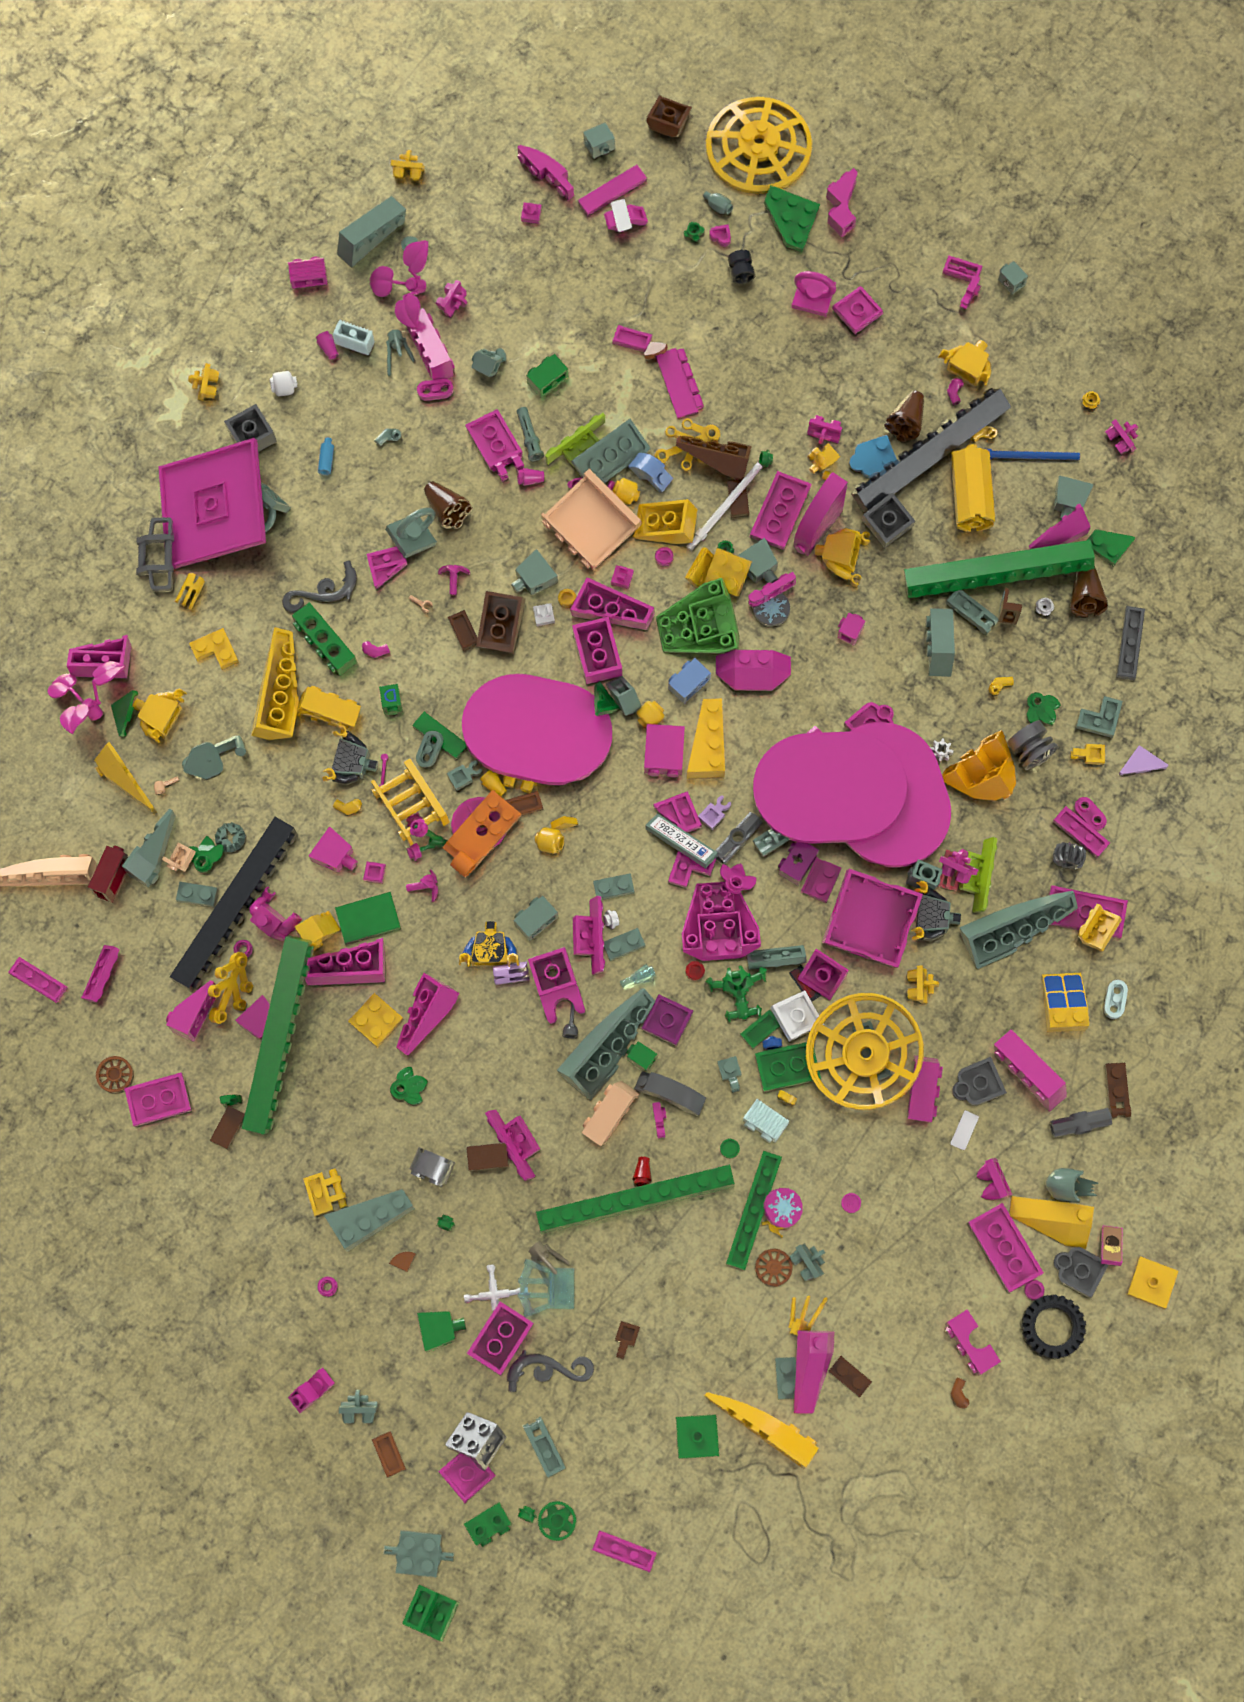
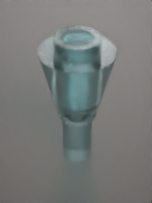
[620,963,656,988]

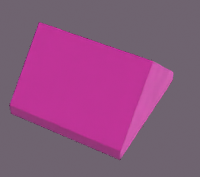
[798,949,849,1000]

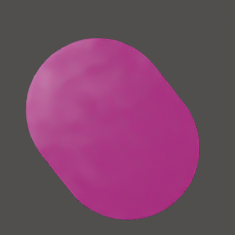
[462,674,612,785]
[846,722,951,867]
[753,732,907,844]

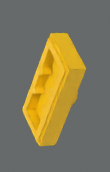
[685,547,714,589]

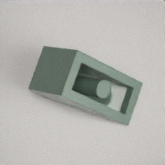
[606,676,642,716]

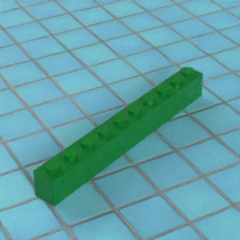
[904,540,1095,598]
[242,936,314,1134]
[536,1164,735,1234]

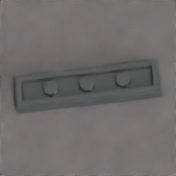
[1116,606,1145,681]

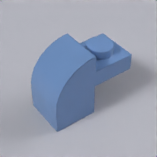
[628,453,673,492]

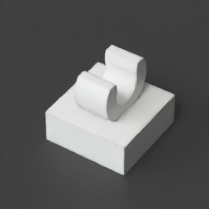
[533,603,555,626]

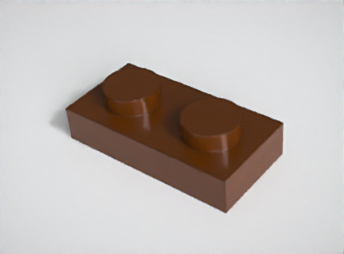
[828,1356,872,1398]

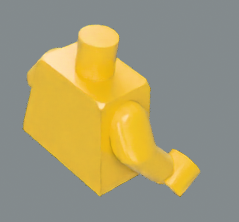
[937,340,991,387]
[815,528,870,587]
[133,688,187,743]

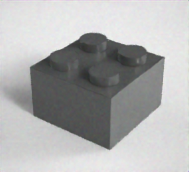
[224,404,277,452]
[862,492,915,548]

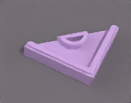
[1119,745,1168,776]

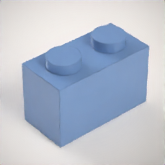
[668,658,711,704]

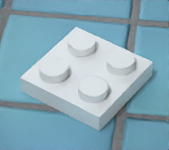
[771,991,824,1042]

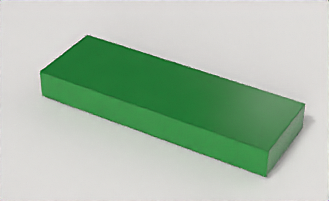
[412,711,467,760]

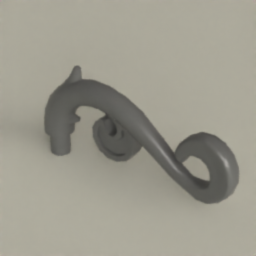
[282,560,357,613]
[507,1350,594,1392]

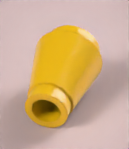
[480,770,507,796]

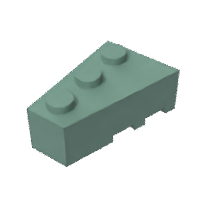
[925,608,955,677]

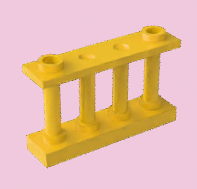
[371,759,450,846]

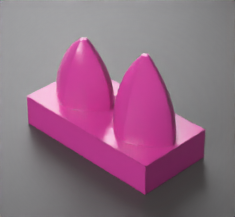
[977,1158,1013,1200]

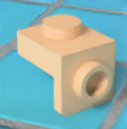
[162,842,196,872]

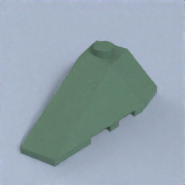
[122,809,176,888]

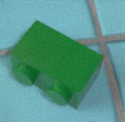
[526,353,569,398]

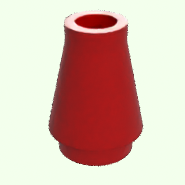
[632,1156,652,1187]

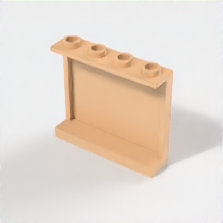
[541,469,641,571]

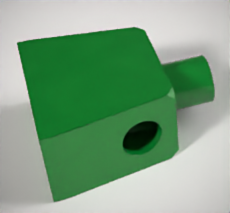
[417,1311,466,1353]

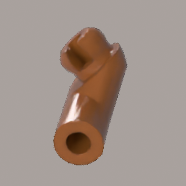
[951,1377,970,1409]

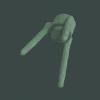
[386,329,415,376]

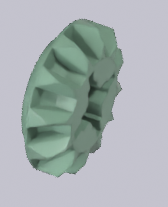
[215,822,246,852]

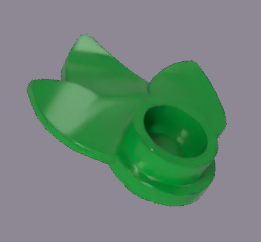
[1026,692,1061,725]
[189,836,224,873]
[390,1067,428,1105]

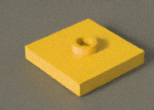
[1127,1256,1178,1309]

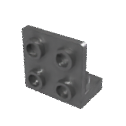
[445,1412,507,1471]

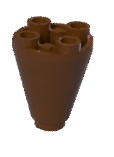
[884,390,924,442]
[424,481,473,529]

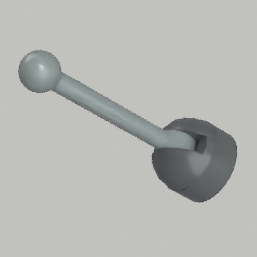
[562,1002,578,1039]

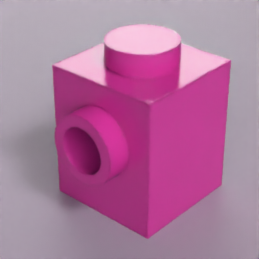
[837,613,865,646]

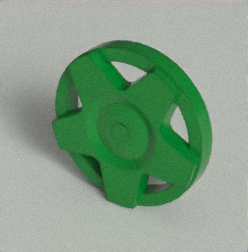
[538,1501,576,1541]

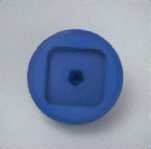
[762,1036,782,1050]

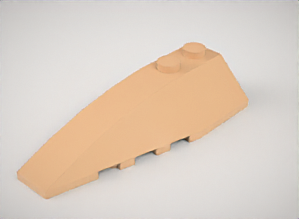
[0,854,96,887]

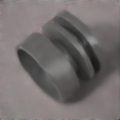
[1007,720,1059,770]

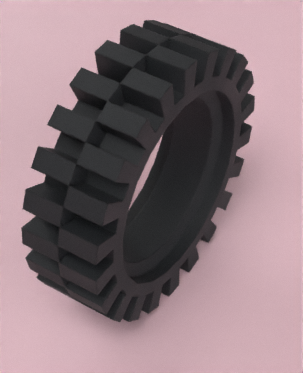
[1021,1294,1086,1359]

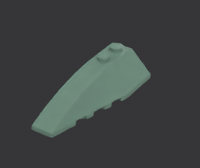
[959,891,1078,969]
[557,988,655,1101]

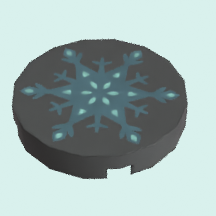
[753,593,790,627]

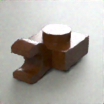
[615,1321,640,1360]

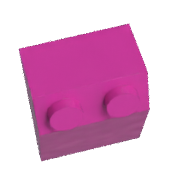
[166,980,216,1042]

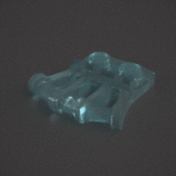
[518,1259,574,1317]

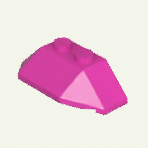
[716,650,791,691]

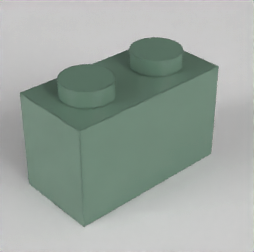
[513,895,558,941]

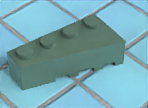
[324,1189,415,1252]

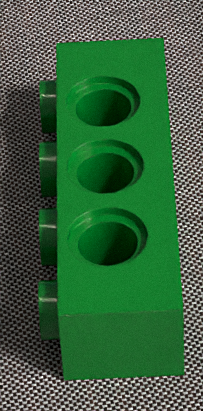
[292,602,357,676]

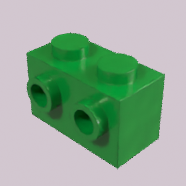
[464,1502,512,1547]

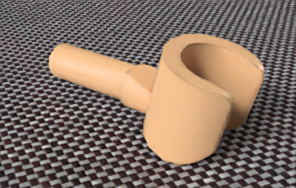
[409,595,433,613]
[154,776,179,795]

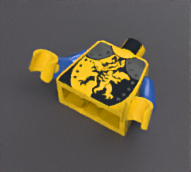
[459,921,519,967]

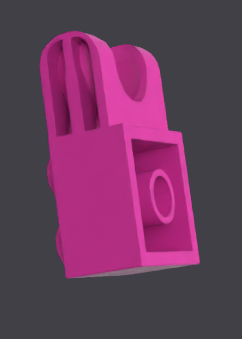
[528,947,586,1024]

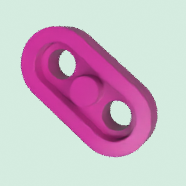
[417,378,454,401]
[1074,797,1107,832]

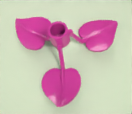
[369,240,428,328]
[47,661,126,734]

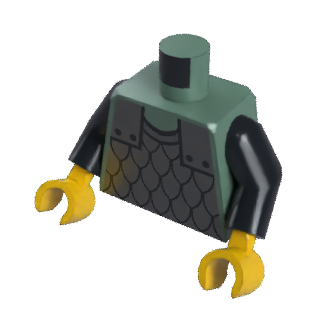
[322,725,378,785]
[911,881,961,942]

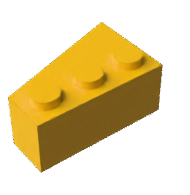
[295,911,341,951]

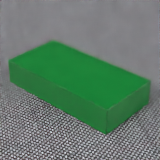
[740,1009,781,1050]

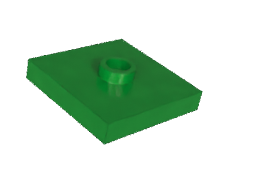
[676,1415,719,1459]

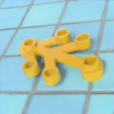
[654,418,720,471]
[208,952,253,1024]

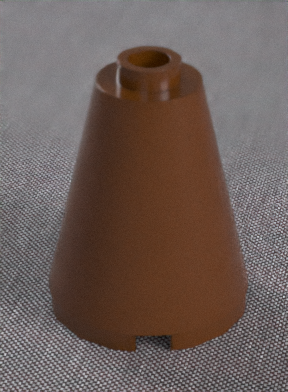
[1070,567,1108,617]

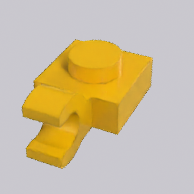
[1070,744,1105,765]

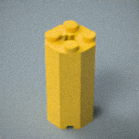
[951,444,995,532]

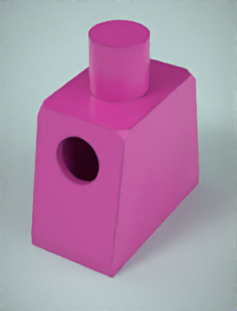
[308,827,358,873]
[235,995,270,1041]

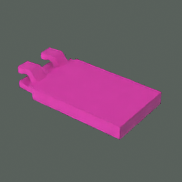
[465,409,524,482]

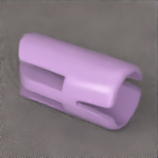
[493,961,530,985]

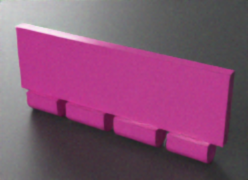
[656,348,704,419]

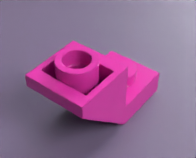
[604,204,648,232]
[288,1368,335,1413]

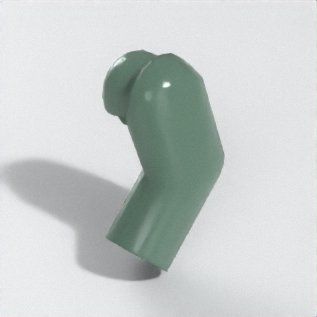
[374,429,401,447]

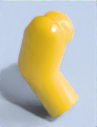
[989,677,1014,695]

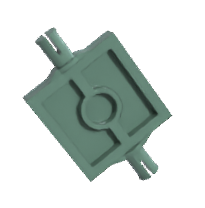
[384,1530,454,1577]

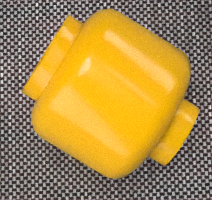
[612,478,640,505]
[637,700,665,728]
[535,827,565,854]

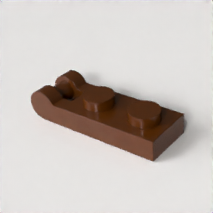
[1105,1062,1131,1118]

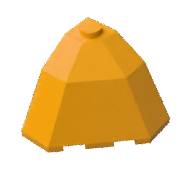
[942,730,1016,801]

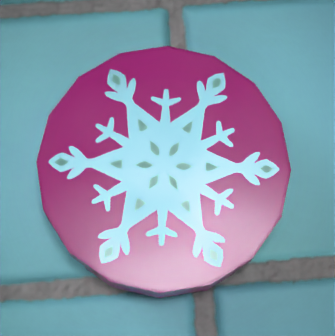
[764,1188,803,1228]

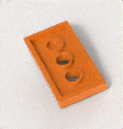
[443,790,522,878]

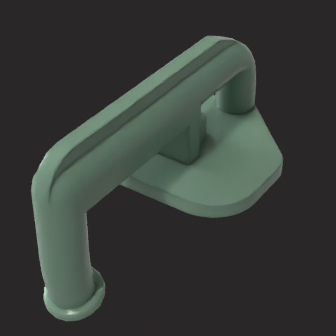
[182,736,246,779]

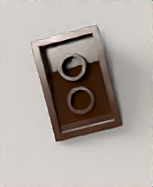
[476,591,526,653]

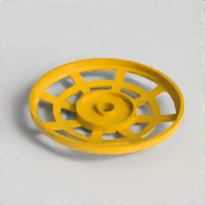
[706,97,812,194]
[806,993,924,1110]

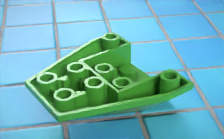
[656,578,740,653]

